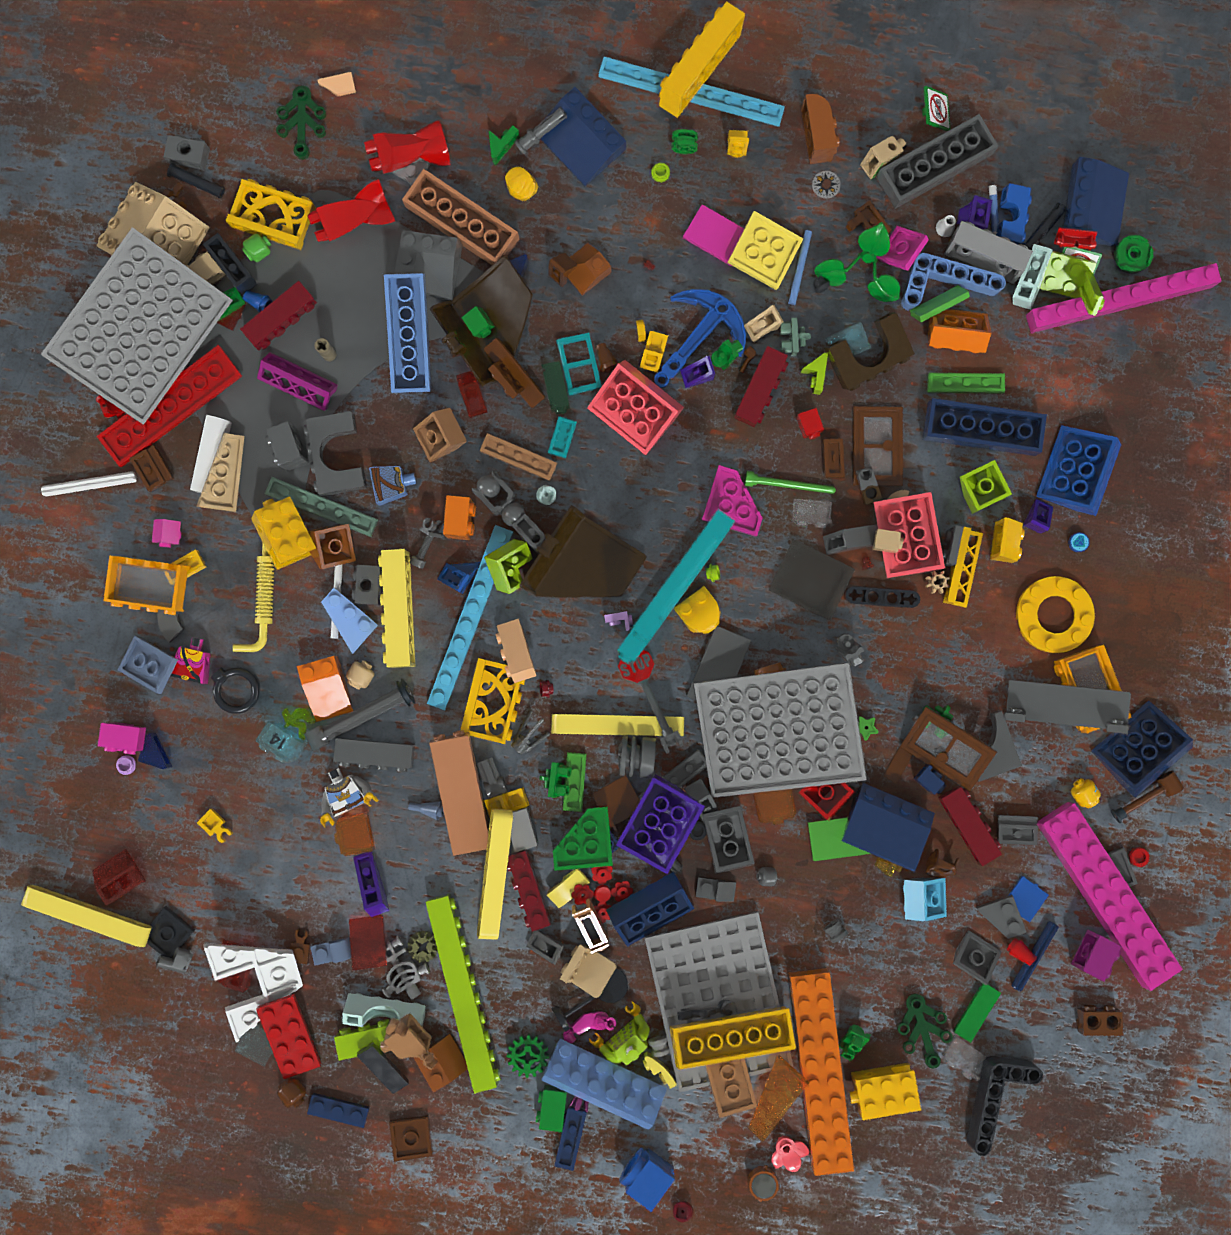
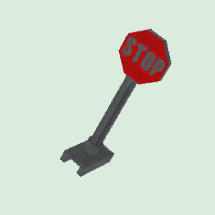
[618,650,684,754]

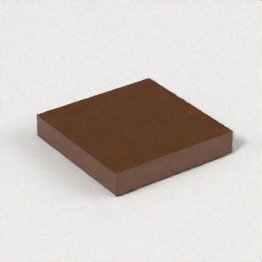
[592,775,640,827]
[389,1115,433,1162]

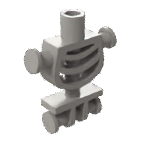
[371,935,430,1000]

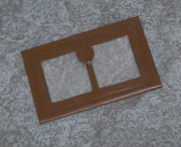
[853,406,903,486]
[900,707,997,791]

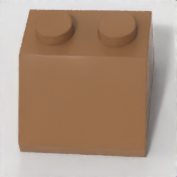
[413,408,467,462]

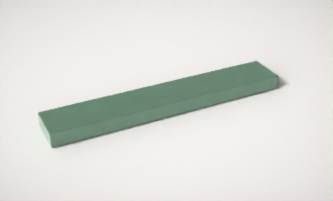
[265,477,378,537]

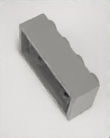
[944,221,1033,284]

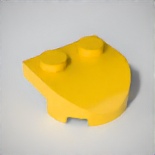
[673,586,721,634]

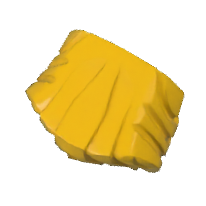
[505,167,538,201]

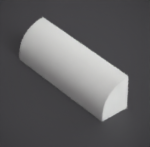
[190,415,232,493]

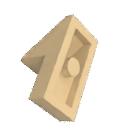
[744,305,784,342]

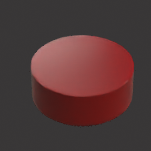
[1128,847,1150,867]

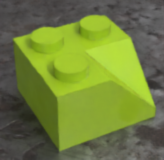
[960,460,1012,514]

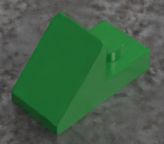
[489,125,520,165]

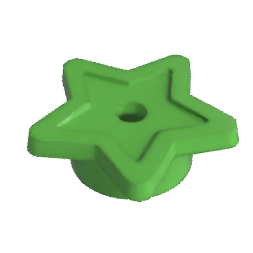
[858,716,879,741]

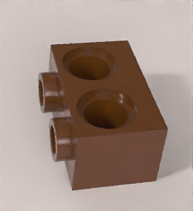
[1077,1005,1123,1036]

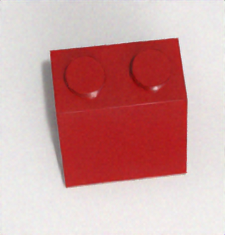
[799,783,855,821]

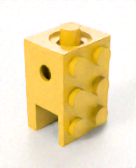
[251,496,316,570]
[849,1063,921,1120]

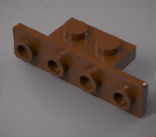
[484,338,545,408]

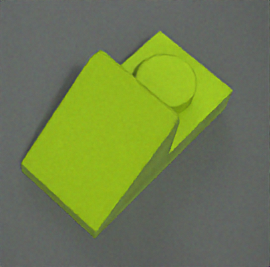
[801,353,828,395]

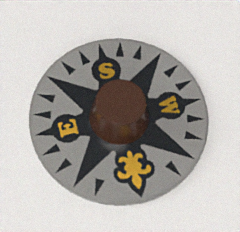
[812,171,840,199]

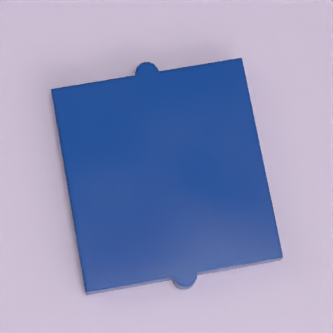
[1008,876,1049,923]

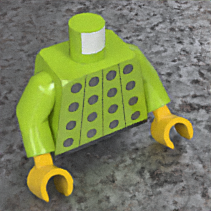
[589,1002,650,1065]

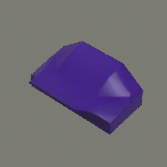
[957,195,993,229]

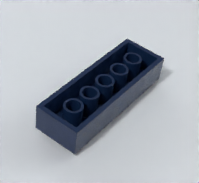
[923,398,1047,456]

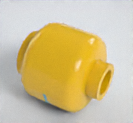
[1071,779,1101,808]

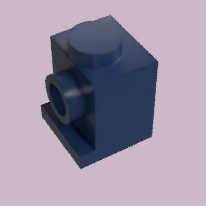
[913,764,946,795]

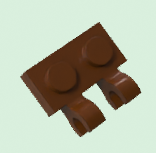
[845,200,892,245]

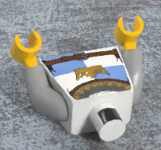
[320,768,378,828]

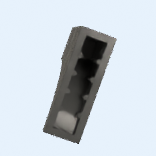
[967,711,1022,782]

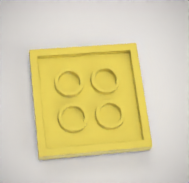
[727,211,803,290]

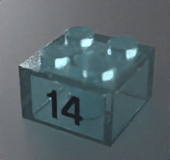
[255,721,308,763]

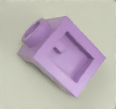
[604,611,633,631]

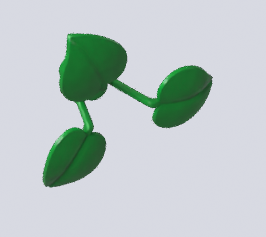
[814,222,900,302]

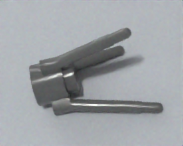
[511,710,550,755]

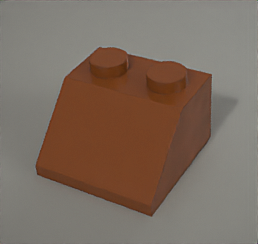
[414,1033,468,1093]

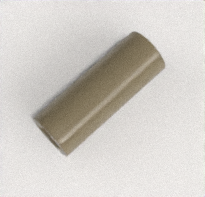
[315,338,337,362]

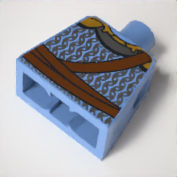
[369,466,417,506]

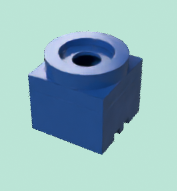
[619,1148,675,1212]

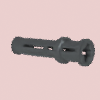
[514,107,568,155]

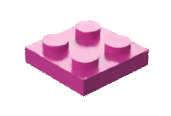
[876,226,929,271]

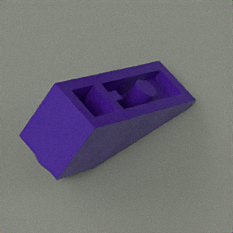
[353,851,389,917]

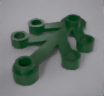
[276,86,326,160]
[897,993,953,1069]

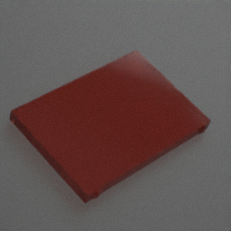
[349,915,387,971]

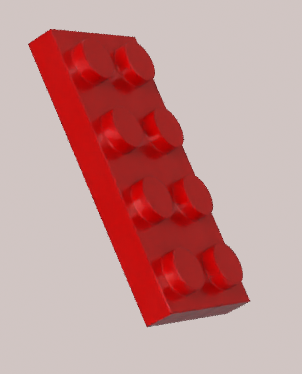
[256,994,321,1079]

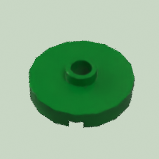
[1114,235,1153,273]

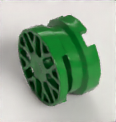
[671,129,698,154]

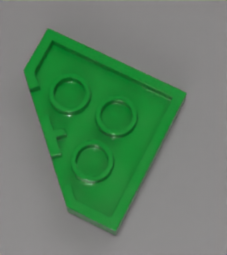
[553,806,613,871]

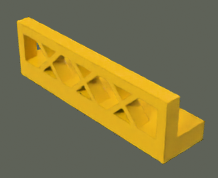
[943,527,983,608]

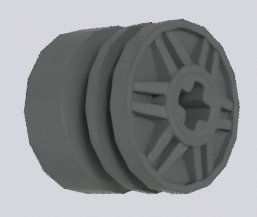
[618,735,656,778]

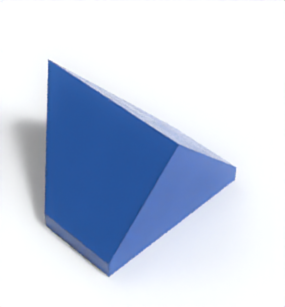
[437,562,481,594]

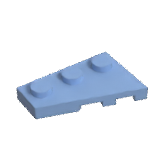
[321,588,378,654]

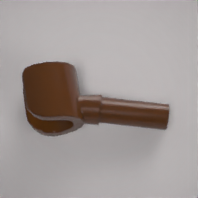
[739,346,756,373]

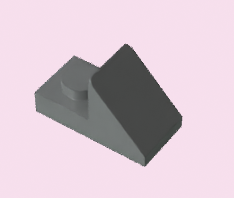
[695,877,736,902]
[526,930,564,965]

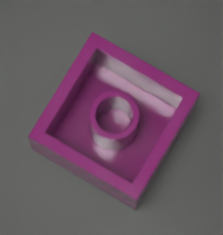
[1071,929,1121,982]

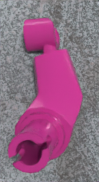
[563,1012,616,1044]

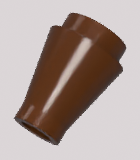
[595,343,617,373]

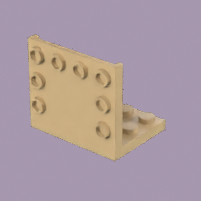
[96,182,210,266]

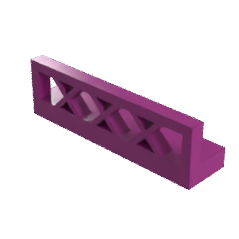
[257,352,338,411]

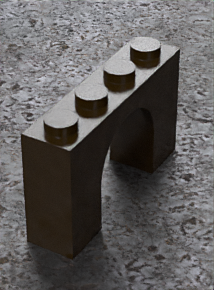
[824,312,915,391]

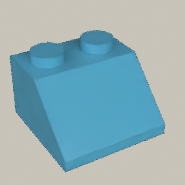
[903,877,947,921]

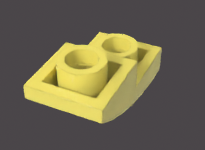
[547,869,590,908]
[643,1052,677,1089]

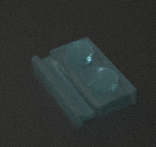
[825,322,871,356]

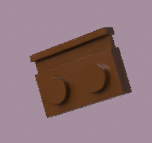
[130,445,174,492]

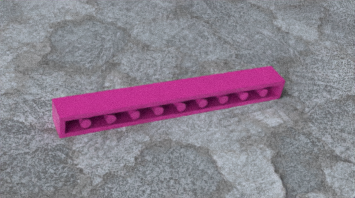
[1026,263,1221,333]

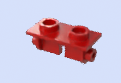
[1054,227,1098,251]

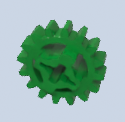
[507,1033,549,1078]

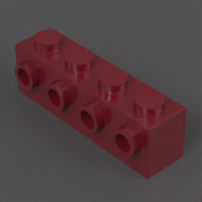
[240,281,317,351]
[734,346,789,428]
[938,786,1002,866]
[507,849,551,932]

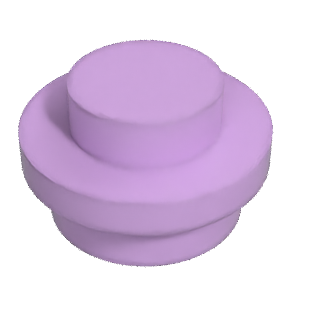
[116,755,136,775]

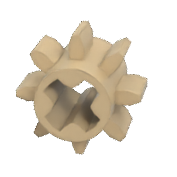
[925,571,950,594]

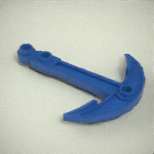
[654,289,746,388]

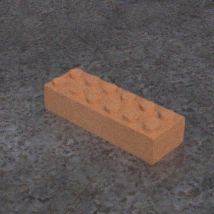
[402,169,519,265]

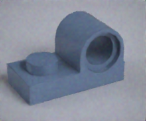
[311,937,354,966]

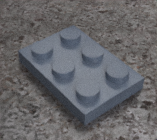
[118,636,178,694]

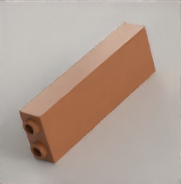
[429,730,489,856]

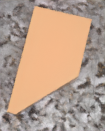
[317,72,356,96]

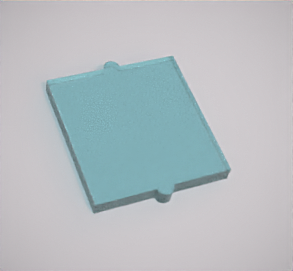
[235,1026,273,1067]

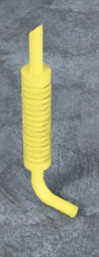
[233,543,274,652]

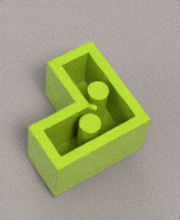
[484,539,533,594]

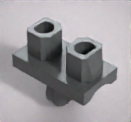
[834,633,864,667]

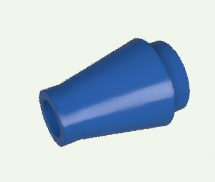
[243,290,273,312]

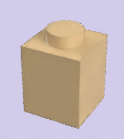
[872,529,903,553]

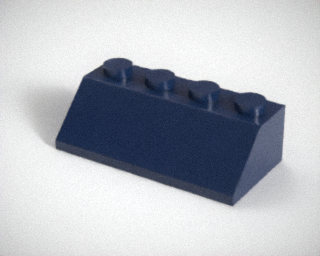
[606,872,694,947]

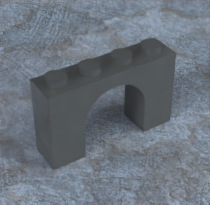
[304,411,367,497]

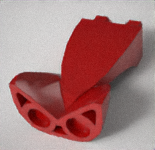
[364,120,451,174]
[307,179,395,242]

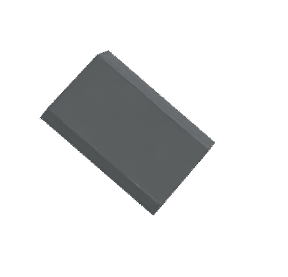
[953,931,1001,985]

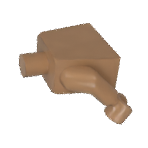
[380,1013,438,1069]

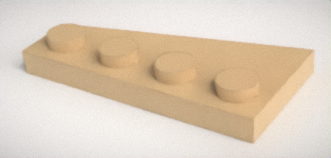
[196,433,244,512]

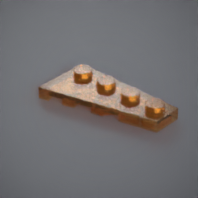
[748,1055,809,1142]

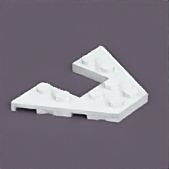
[204,944,303,1042]

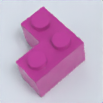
[98,722,146,754]

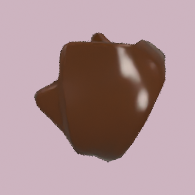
[926,849,959,877]

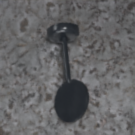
[551,969,628,1032]

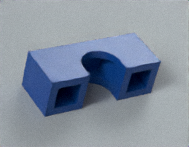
[996,183,1032,245]

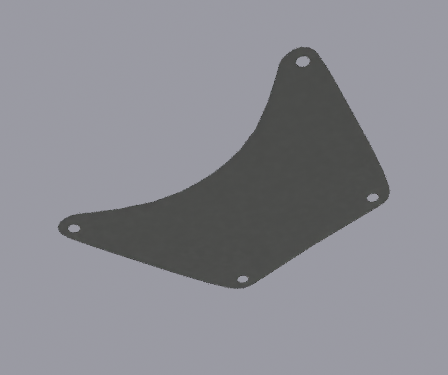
[182,190,484,517]

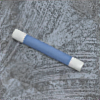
[989,185,999,235]

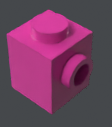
[152,519,181,548]

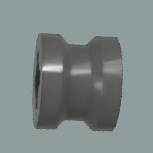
[823,919,848,943]

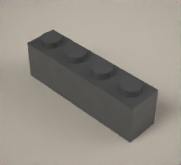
[333,738,415,772]

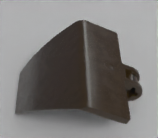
[430,256,533,386]
[519,505,647,598]

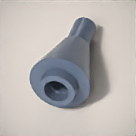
[408,801,444,820]

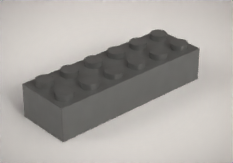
[877,114,999,209]

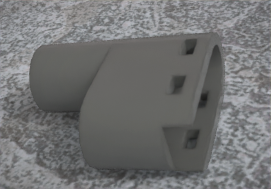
[156,947,193,974]

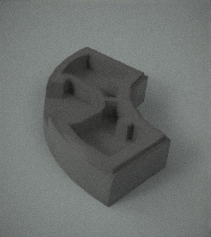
[157,588,184,643]

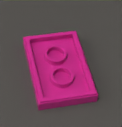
[683,204,744,266]

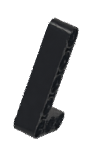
[967,1056,1043,1156]

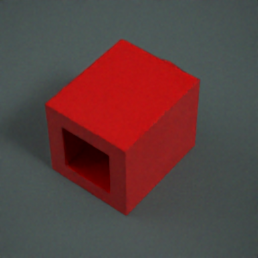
[796,408,824,440]

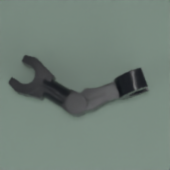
[677,999,733,1020]

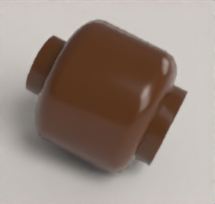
[277,1077,307,1108]

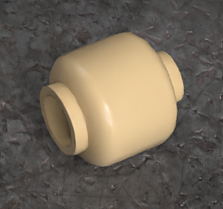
[346,660,375,690]

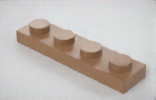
[480,433,557,481]

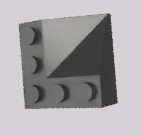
[394,230,463,300]

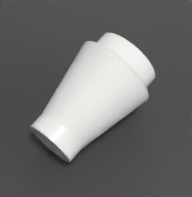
[936,215,956,237]

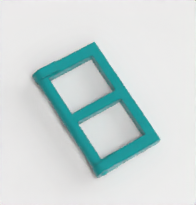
[556,333,602,395]

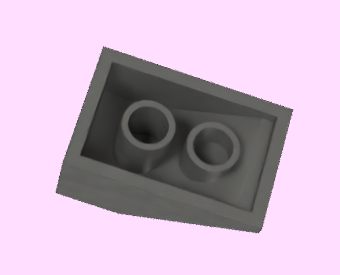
[703,806,754,874]

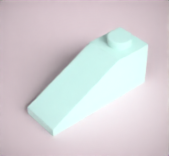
[1013,244,1053,310]

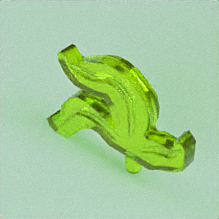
[282,708,316,740]

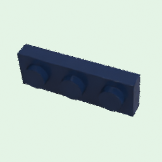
[307,1093,370,1128]
[554,1107,587,1171]

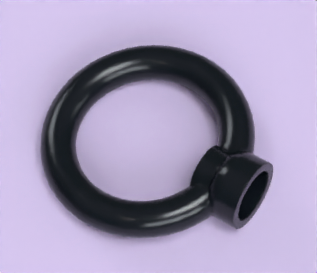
[211,667,260,714]

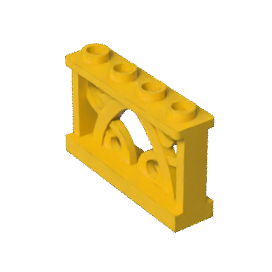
[226,179,316,250]
[461,658,525,744]

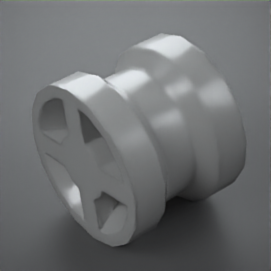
[648,1035,670,1057]

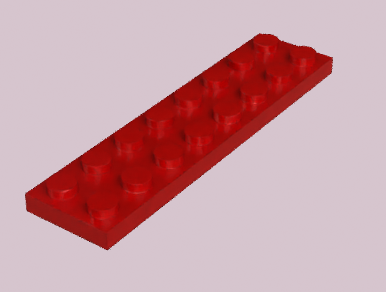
[97,345,242,468]

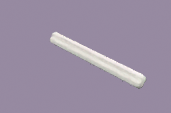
[41,472,137,496]

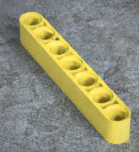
[551,714,684,736]
[477,809,513,940]
[21,885,152,947]

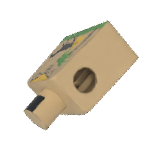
[860,136,906,179]

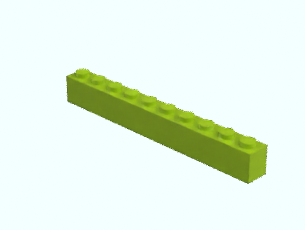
[425,894,501,1094]

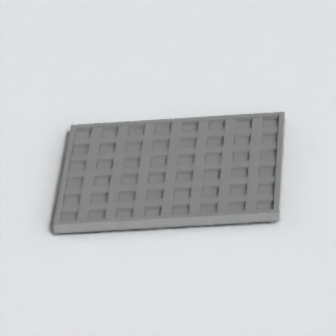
[645,911,793,1092]

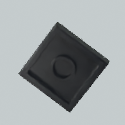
[147,906,195,958]

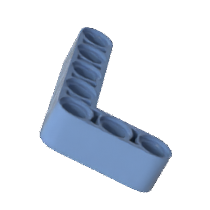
[901,253,1006,311]

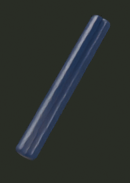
[1011,921,1059,992]

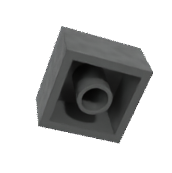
[265,421,309,471]

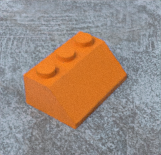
[928,309,991,353]

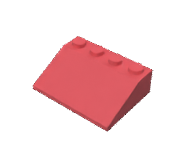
[587,360,684,455]
[873,492,945,578]

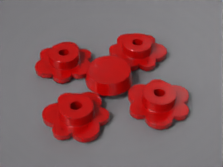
[571,866,633,923]

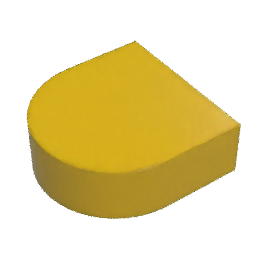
[636,319,646,342]

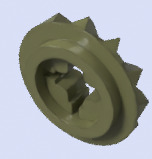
[408,931,438,962]

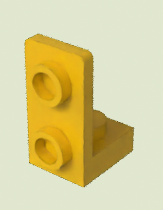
[727,130,749,158]

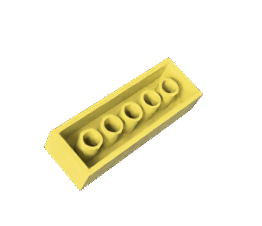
[378,549,416,668]

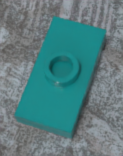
[548,416,577,459]

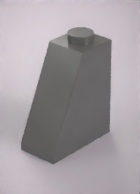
[823,524,878,555]

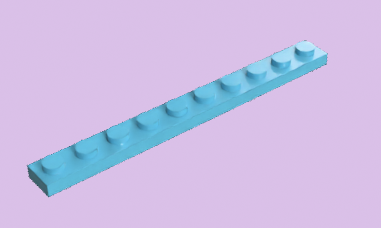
[599,57,785,127]
[427,525,513,710]

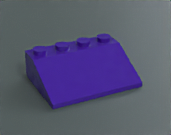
[616,774,705,874]

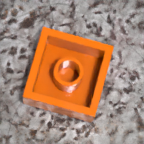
[443,495,476,540]

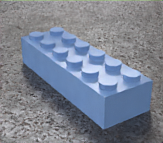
[384,273,432,393]
[541,1039,667,1130]

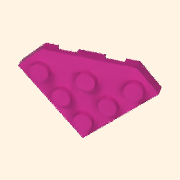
[702,465,762,537]

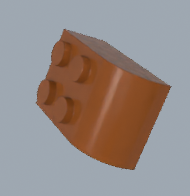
[801,94,840,164]

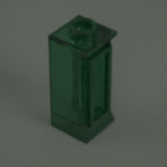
[541,361,570,414]

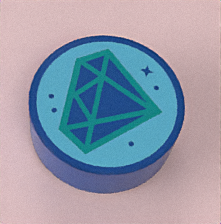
[1068,533,1089,552]

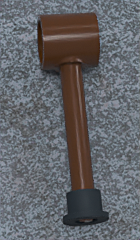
[1111,770,1184,823]

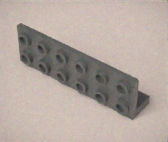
[1005,680,1131,734]

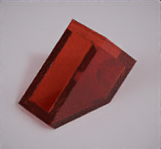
[456,371,488,418]

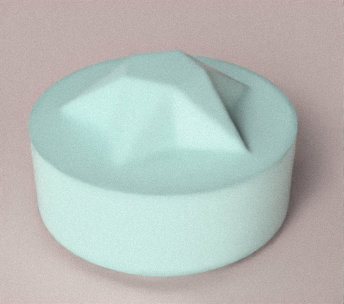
[536,485,556,505]

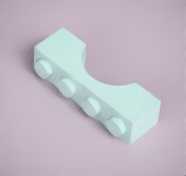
[343,993,425,1027]

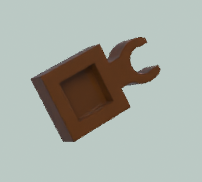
[289,928,311,964]

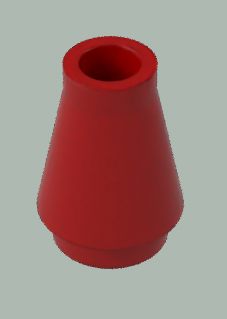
[1006,938,1037,966]

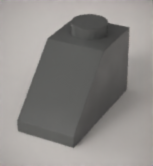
[684,779,719,823]

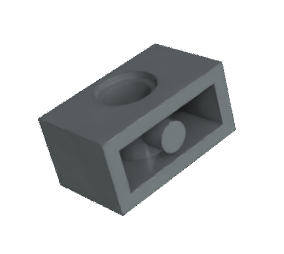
[163,134,210,171]
[352,565,382,606]

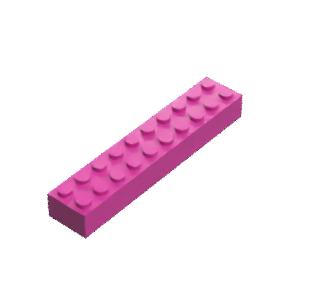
[1037,802,1183,991]

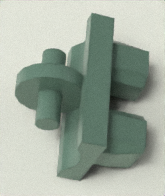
[780,318,811,356]

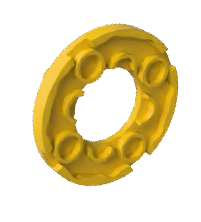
[1016,576,1095,653]

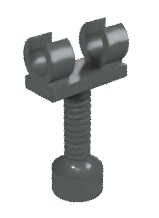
[410,518,444,569]

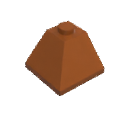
[568,243,611,296]
[307,524,356,569]

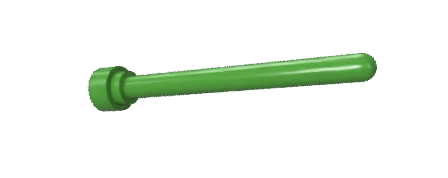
[744,471,836,494]

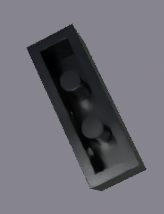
[203,233,258,295]

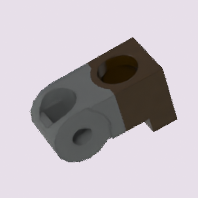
[856,466,883,505]

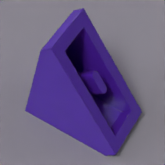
[680,356,715,388]
[1023,499,1053,534]

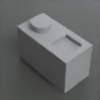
[511,807,538,852]

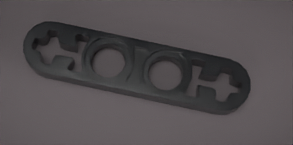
[844,587,920,608]

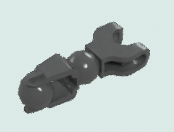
[471,470,545,554]

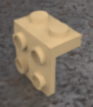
[560,944,616,998]

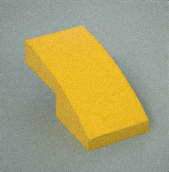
[640,331,668,373]
[484,787,529,817]

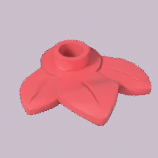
[771,1136,810,1172]

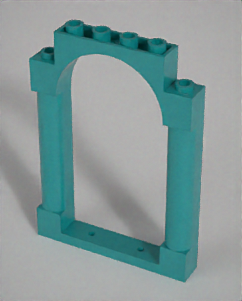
[617,509,735,664]

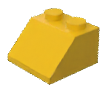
[990,518,1025,563]

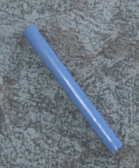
[788,230,812,305]

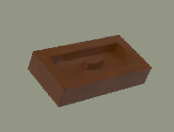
[823,439,845,478]

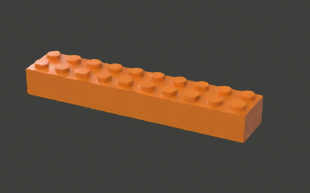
[788,968,854,1176]

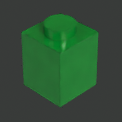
[462,306,495,338]

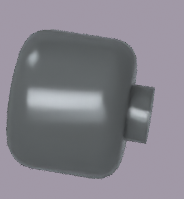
[756,867,777,887]

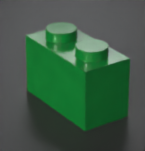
[536,1085,567,1132]

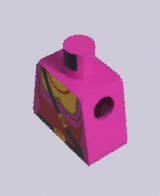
[170,637,211,684]

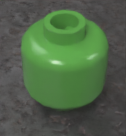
[242,233,271,262]

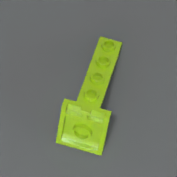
[1040,251,1105,316]

